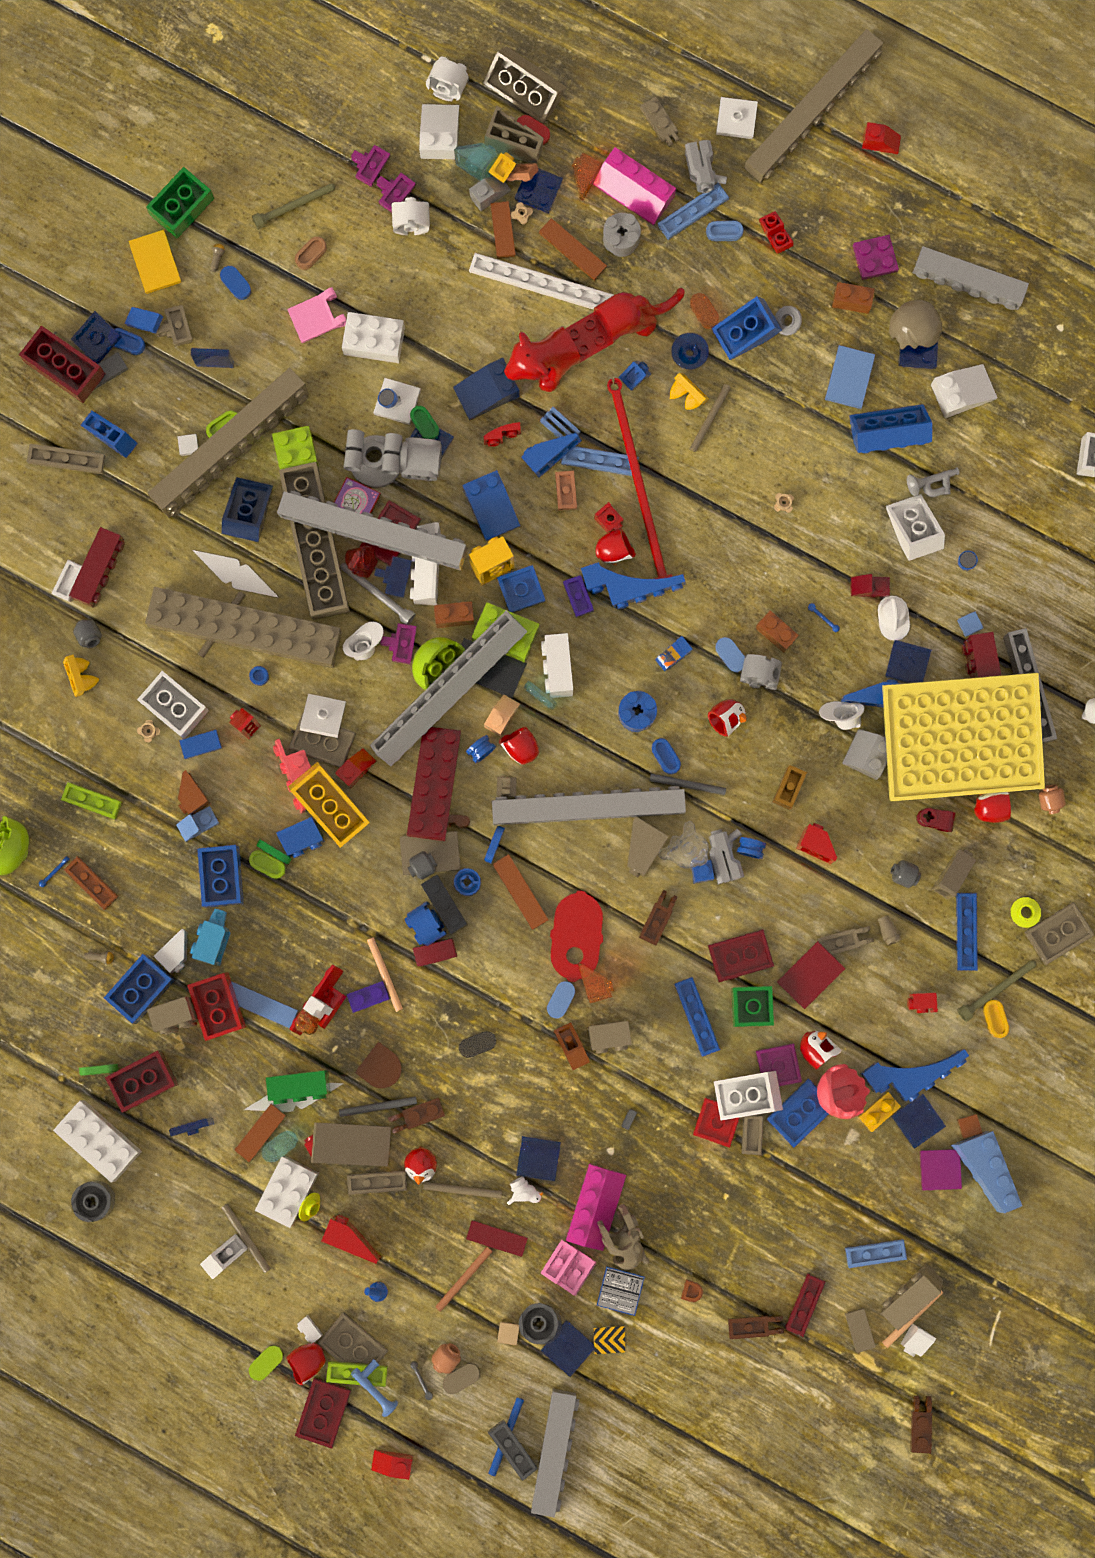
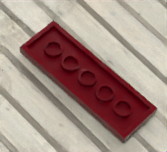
[407,727,461,841]

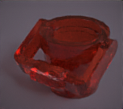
[345,545,378,578]

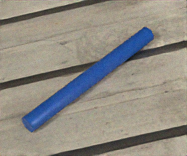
[488,1397,524,1476]

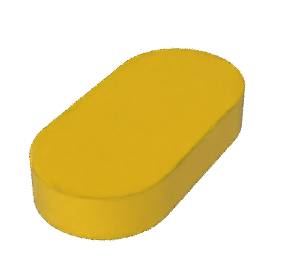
[983,1000,1009,1038]

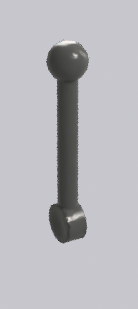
[410,1361,433,1400]

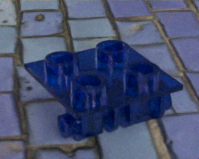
[516,1136,561,1181]

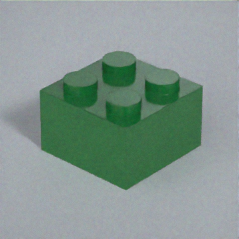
[731,986,774,1027]

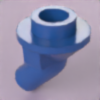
[364,1282,388,1302]

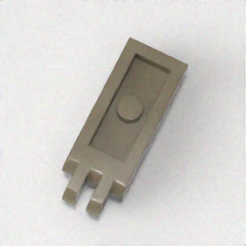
[640,97,679,146]

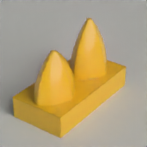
[670,373,709,410]
[63,655,99,697]
[858,1092,901,1132]

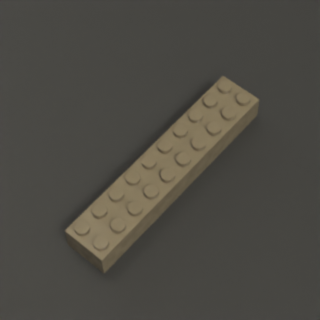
[148,368,309,518]
[145,587,342,668]

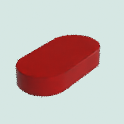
[517,115,550,145]

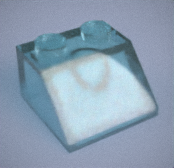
[454,143,498,181]

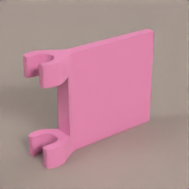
[287,287,347,343]

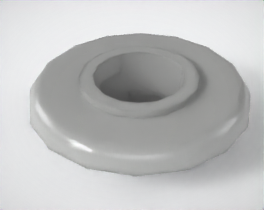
[775,306,802,336]

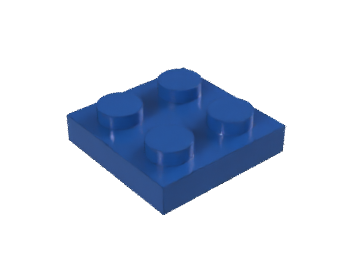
[497,565,546,613]

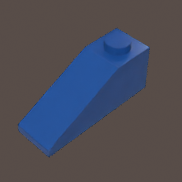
[81,411,138,458]
[522,433,582,478]
[841,680,898,708]

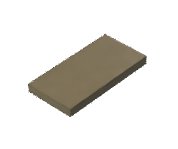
[311,1122,391,1166]

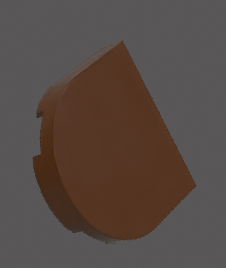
[355,1041,402,1088]

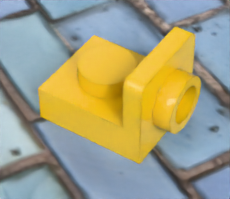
[488,152,516,183]

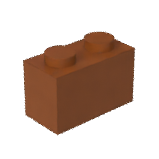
[832,282,875,314]
[434,601,474,628]
[755,610,799,653]

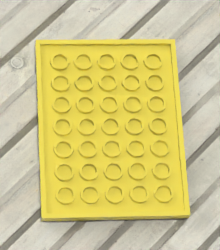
[882,673,1045,801]

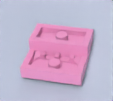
[541,1240,597,1296]

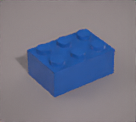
[197,845,244,908]
[104,954,175,1024]

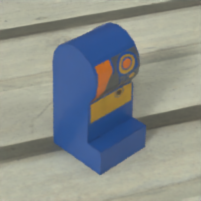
[655,636,693,672]

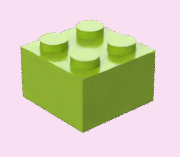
[272,426,319,470]

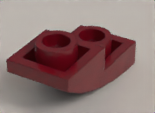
[412,938,458,967]

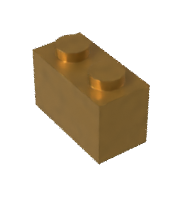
[772,765,807,810]

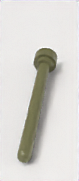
[252,183,336,230]
[957,960,1036,1022]

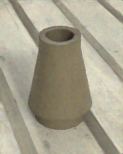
[878,915,901,946]

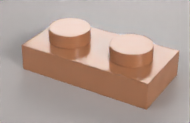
[499,163,539,182]
[555,471,577,511]

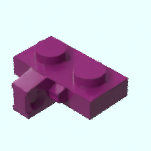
[351,145,390,187]
[376,173,416,213]
[380,623,417,665]

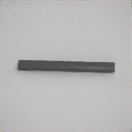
[650,774,726,795]
[339,1096,417,1117]

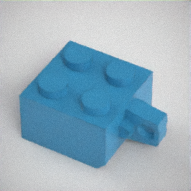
[190,909,231,966]

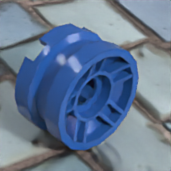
[466,735,496,764]
[737,837,766,859]
[454,868,481,896]

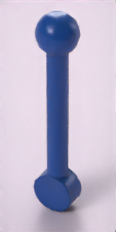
[808,603,840,632]
[39,856,70,887]

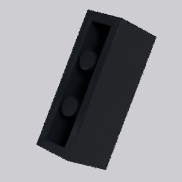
[421,875,468,935]

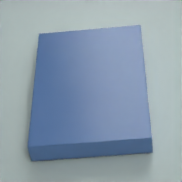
[825,345,875,409]

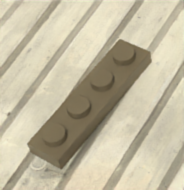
[27,444,106,474]

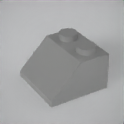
[842,729,887,780]

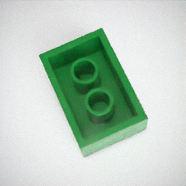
[146,167,215,239]
[266,1070,331,1105]

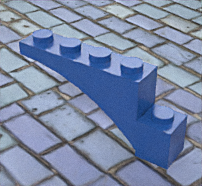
[581,562,686,609]
[860,1049,969,1102]

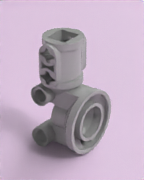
[344,430,442,488]

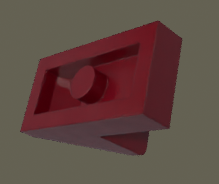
[851,574,890,597]

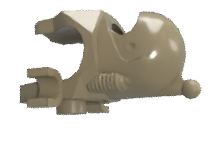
[597,1204,649,1270]

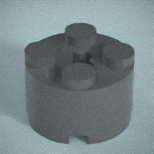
[71,1181,115,1222]
[519,1303,562,1345]

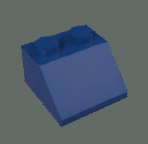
[276,817,325,858]

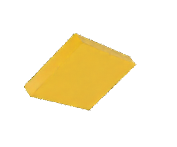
[129,230,182,294]

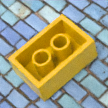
[469,536,515,586]

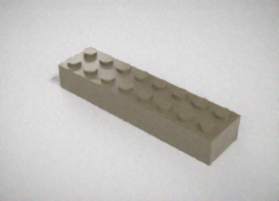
[279,462,350,620]

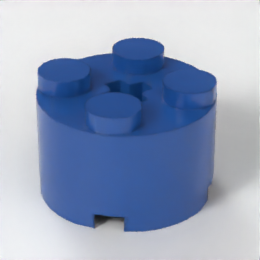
[618,691,657,732]
[404,901,447,946]

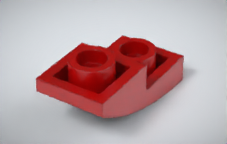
[759,211,794,254]
[483,422,521,447]

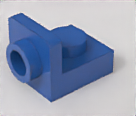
[619,361,651,391]

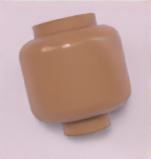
[1038,784,1066,814]
[432,1343,461,1374]

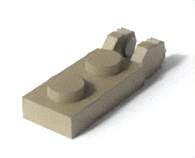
[817,926,874,955]

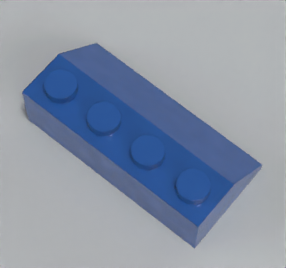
[849,404,932,453]

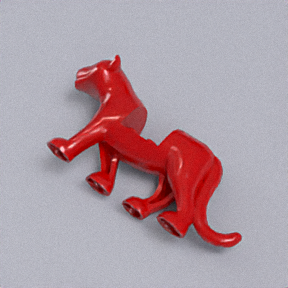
[504,288,685,392]

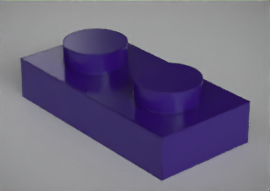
[563,575,594,618]
[346,981,390,1013]

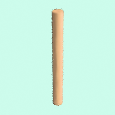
[367,937,403,1012]
[882,1290,943,1348]

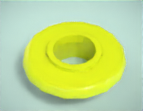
[1011,897,1041,928]
[299,1192,320,1222]

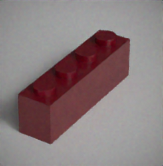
[69,527,125,608]

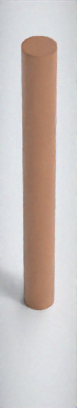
[435,1246,493,1312]

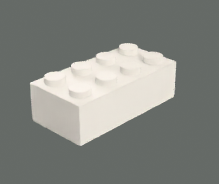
[53,1100,142,1183]

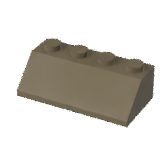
[483,46,567,124]

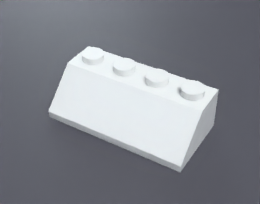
[410,522,441,605]

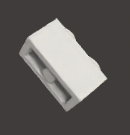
[297,1315,323,1343]

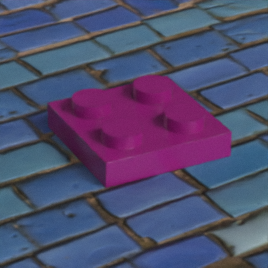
[853,234,899,280]

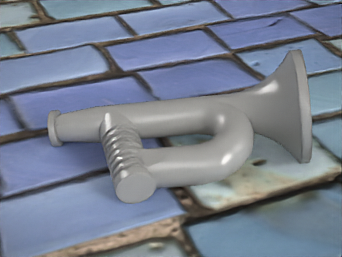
[907,467,959,497]

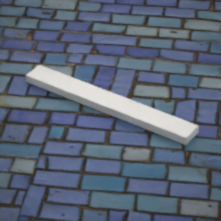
[469,253,613,310]

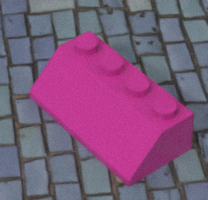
[593,147,676,226]
[566,1163,626,1251]

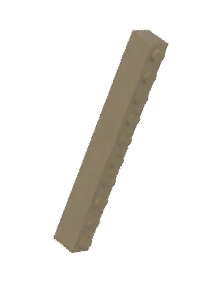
[744,29,883,182]

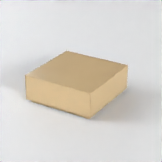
[497,1321,519,1345]

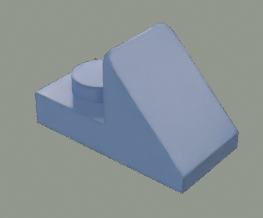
[177,806,220,842]

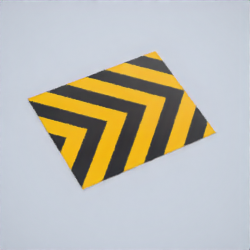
[594,1326,625,1354]

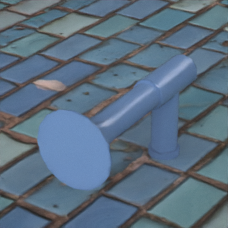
[351,1359,398,1417]

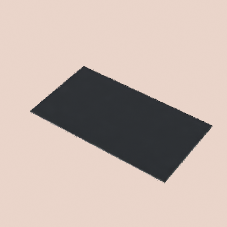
[461,638,527,698]

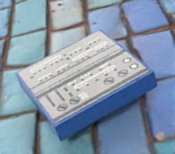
[597,1266,645,1316]

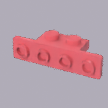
[273,739,311,814]

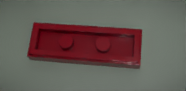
[466,1220,528,1257]
[785,1273,826,1337]

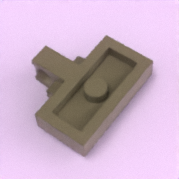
[156,305,193,347]

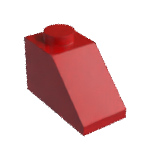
[861,122,901,154]
[335,748,377,789]
[371,1449,414,1480]

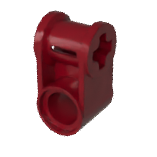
[916,808,956,832]

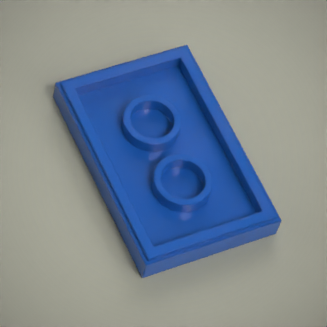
[767,1079,829,1148]

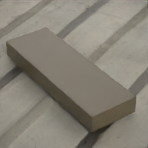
[347,1170,407,1195]

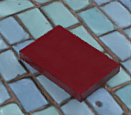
[359,500,421,568]
[707,929,774,983]
[777,941,846,1010]
[295,1377,351,1449]

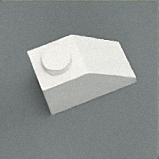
[154,929,188,973]
[200,1234,248,1279]
[901,1324,936,1357]

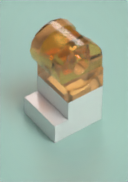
[295,996,333,1035]

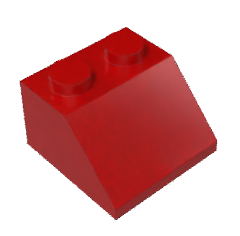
[796,823,837,864]

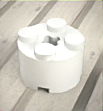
[426,57,468,101]
[392,197,430,235]

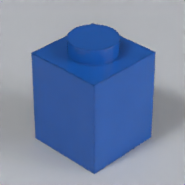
[691,860,714,884]

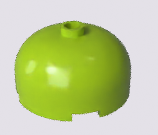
[412,637,465,690]
[0,816,29,876]

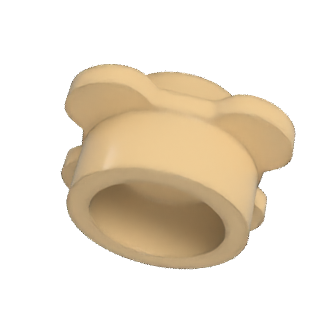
[511,202,533,224]
[774,493,794,513]
[137,720,160,743]

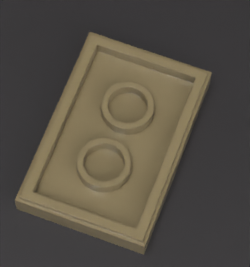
[289,713,356,768]
[400,831,461,875]
[1024,902,1095,965]
[317,1312,388,1364]

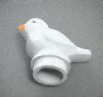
[507,1177,543,1205]

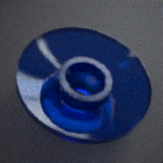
[671,333,709,370]

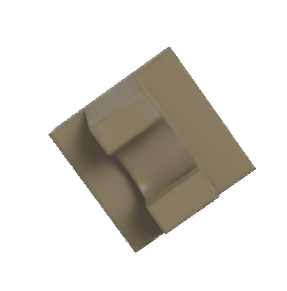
[496,777,517,797]

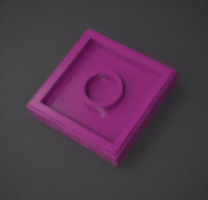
[756,1043,802,1086]
[920,1149,962,1190]

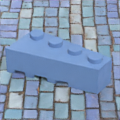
[951,1131,1022,1213]

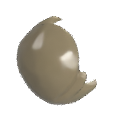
[889,300,942,349]

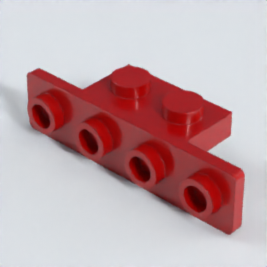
[289,964,346,1036]

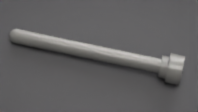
[340,563,416,625]

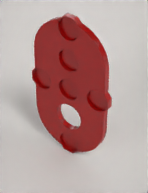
[550,891,603,982]

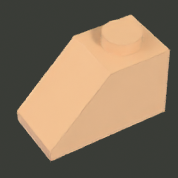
[484,695,520,737]

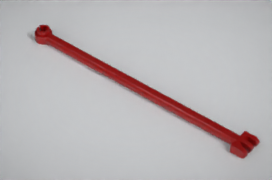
[607,378,673,579]

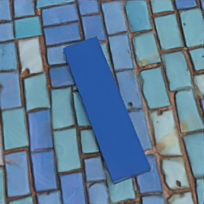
[956,893,978,971]
[674,977,720,1057]

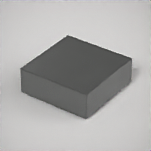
[621,1109,637,1130]

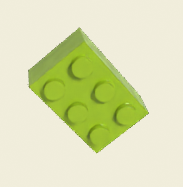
[472,602,540,663]

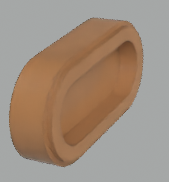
[295,237,327,270]

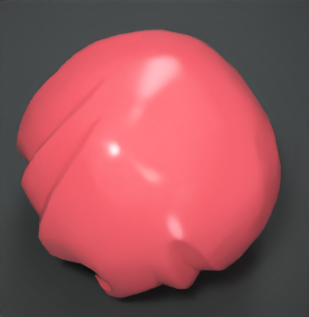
[817,1064,870,1119]

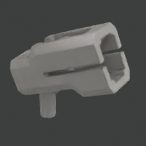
[685,140,727,193]
[708,829,744,885]

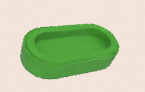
[79,1064,119,1076]

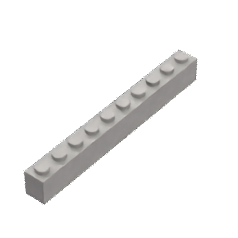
[277,491,468,570]
[370,610,527,766]
[492,786,686,825]

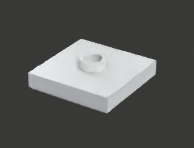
[716,97,758,139]
[374,378,421,425]
[300,694,346,738]

